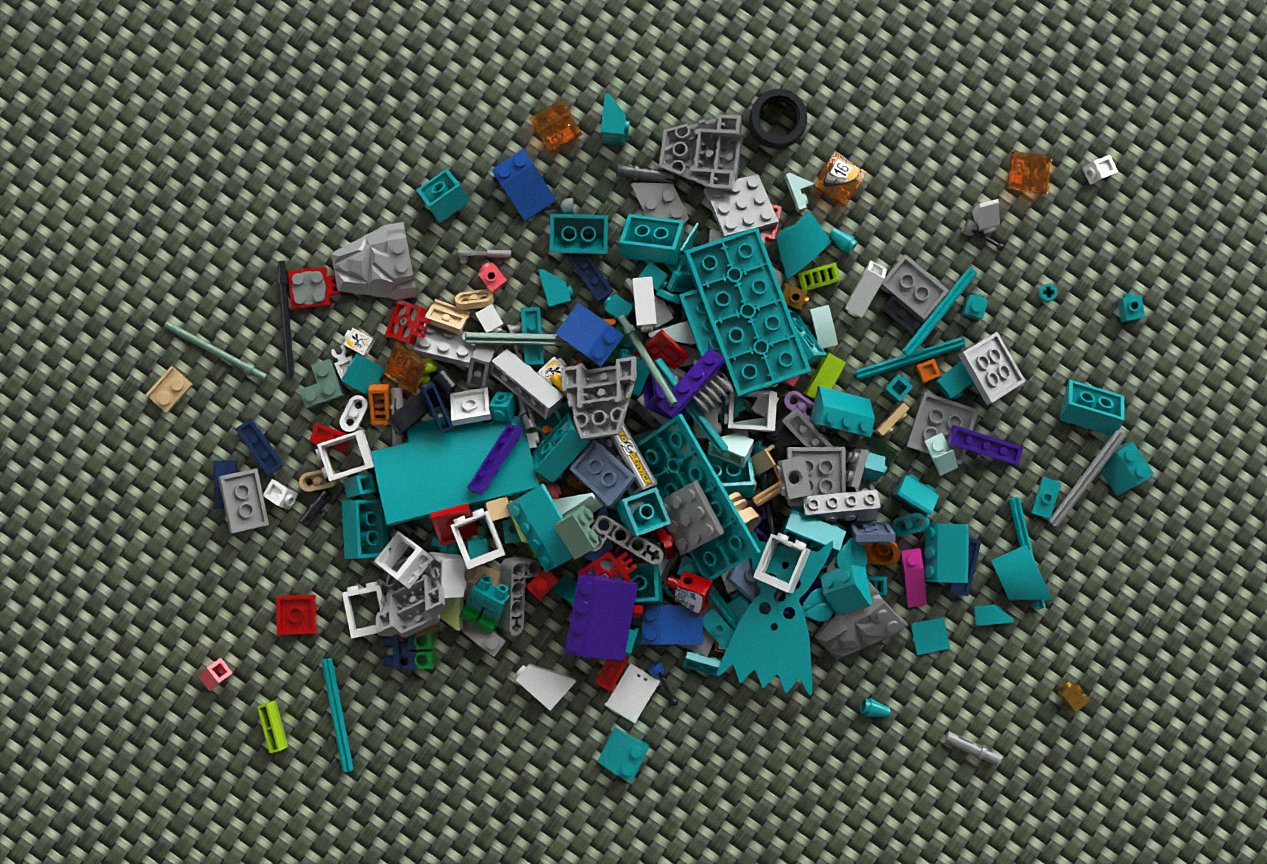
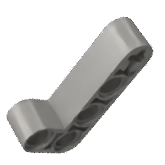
[590,515,663,564]
[498,556,541,636]

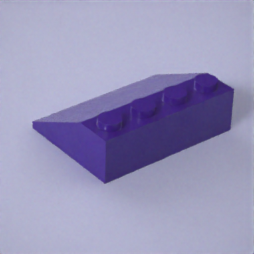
[565,572,638,660]

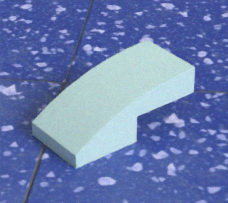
[810,305,838,349]

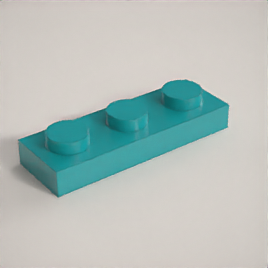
[521,307,544,366]

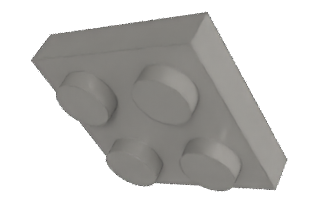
[846,449,869,489]

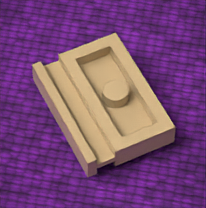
[424,299,471,335]
[146,366,193,413]
[874,403,909,437]

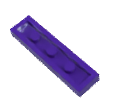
[658,348,726,418]
[467,424,524,495]
[947,425,1023,465]

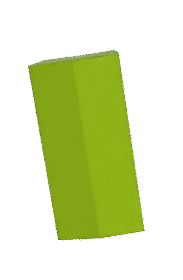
[803,352,846,401]
[257,700,288,753]

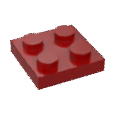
[430,503,478,546]
[276,595,317,635]

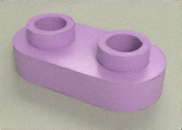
[784,391,814,421]

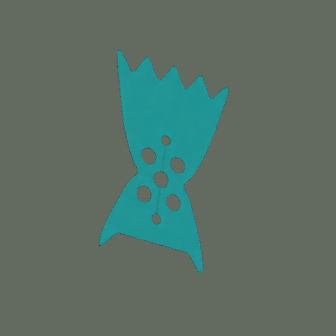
[717,530,833,696]

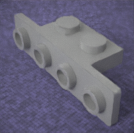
[802,490,881,522]

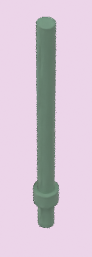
[618,315,678,407]
[164,321,268,381]

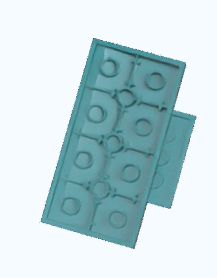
[679,227,811,399]
[636,414,761,581]
[371,415,539,526]

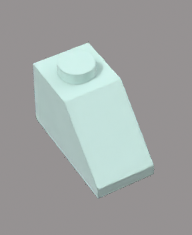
[708,433,754,468]

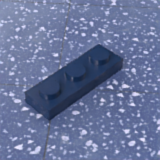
[565,253,614,302]
[235,418,285,476]
[948,538,981,597]

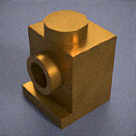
[782,284,809,311]
[1057,680,1091,712]

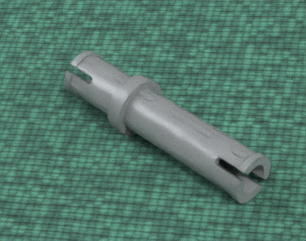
[389,388,404,446]
[944,731,1002,766]

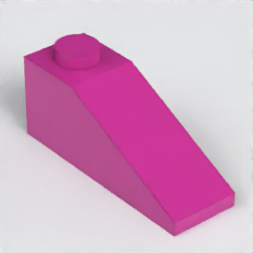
[899,548,927,608]

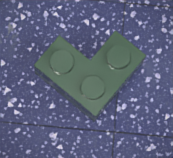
[299,359,345,409]
[554,504,599,559]

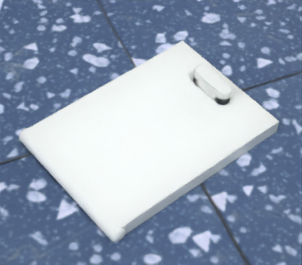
[605,663,660,724]

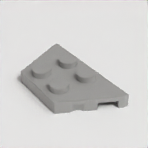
[631,183,689,225]

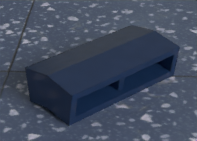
[420,382,453,433]
[214,460,238,509]

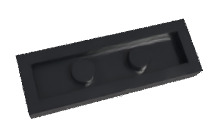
[880,294,938,346]

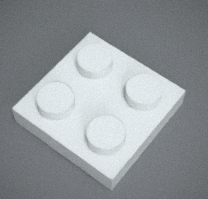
[450,387,491,426]

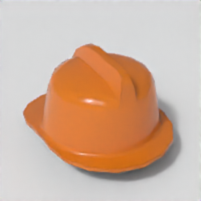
[862,542,900,566]

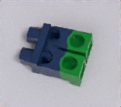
[382,630,435,669]

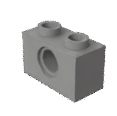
[776,456,812,499]

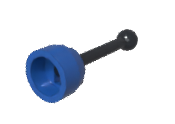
[647,661,678,706]

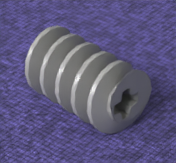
[692,372,734,413]

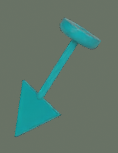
[655,223,699,305]

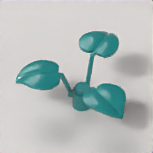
[802,538,867,621]

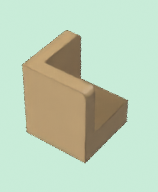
[751,444,776,475]
[485,497,511,523]

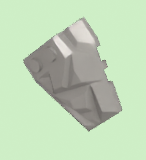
[659,115,742,190]
[331,222,417,300]
[562,356,637,440]
[376,555,445,637]
[815,580,908,660]

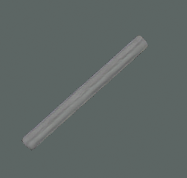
[1049,430,1126,527]

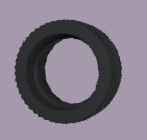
[749,89,807,149]

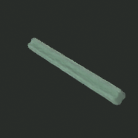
[465,332,571,346]

